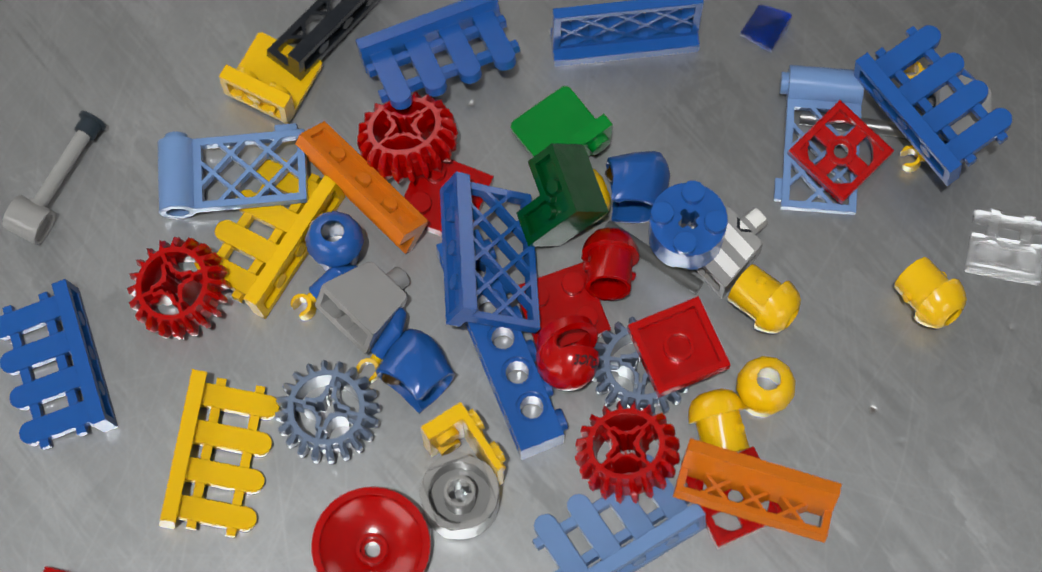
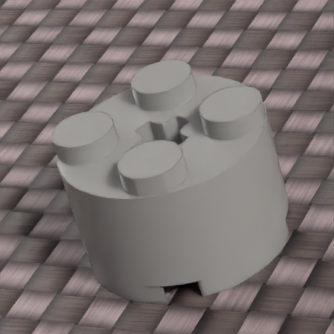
[420,452,499,539]

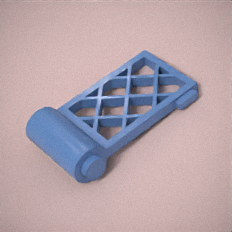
[773,65,864,215]
[158,123,308,219]

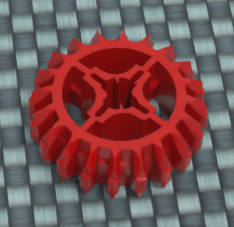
[357,91,458,184]
[126,237,231,340]
[575,400,680,504]

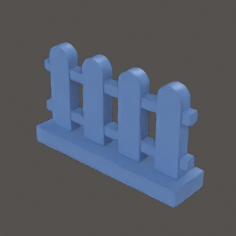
[532,454,706,572]

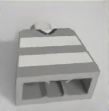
[690,206,768,299]

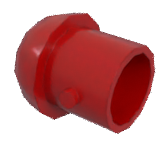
[581,227,639,300]

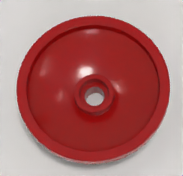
[311,487,431,572]

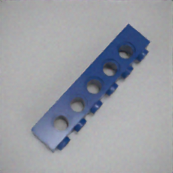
[436,229,568,460]

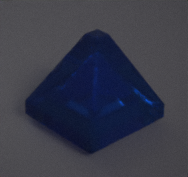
[740,4,792,52]

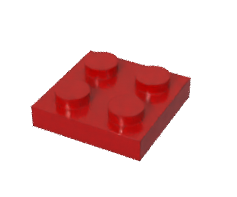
[404,160,494,237]
[517,262,611,350]
[627,296,731,398]

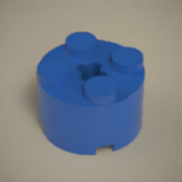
[648,180,728,270]

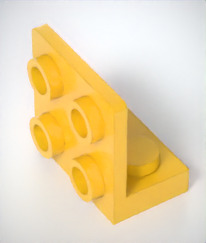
[219,32,323,124]
[421,402,506,486]

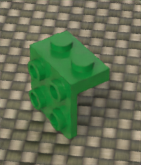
[511,86,613,158]

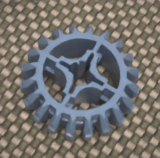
[591,316,690,416]
[275,360,380,464]

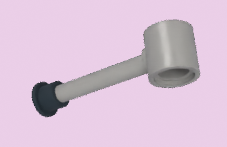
[2,111,106,245]

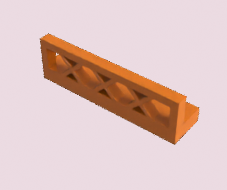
[295,121,428,254]
[673,438,842,543]

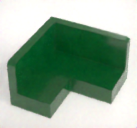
[516,143,609,247]

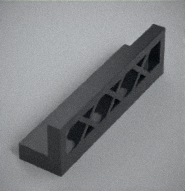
[266,0,380,81]

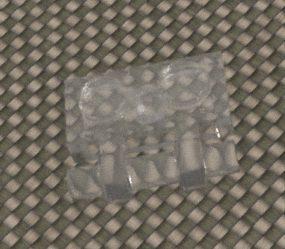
[964,208,1042,286]

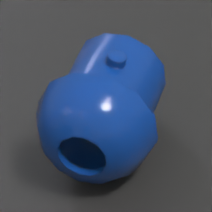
[305,211,364,271]

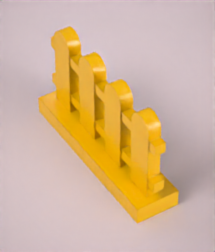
[194,157,345,319]
[159,369,279,538]

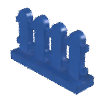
[356,0,520,110]
[854,25,1013,186]
[0,279,118,450]

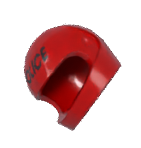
[536,315,600,391]

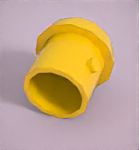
[894,257,967,329]
[728,264,801,333]
[736,356,796,417]
[688,388,750,452]

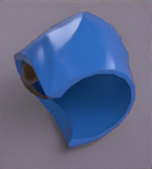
[605,151,671,224]
[375,329,455,414]

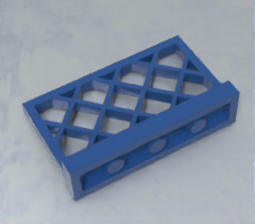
[550,0,704,67]
[440,172,540,333]

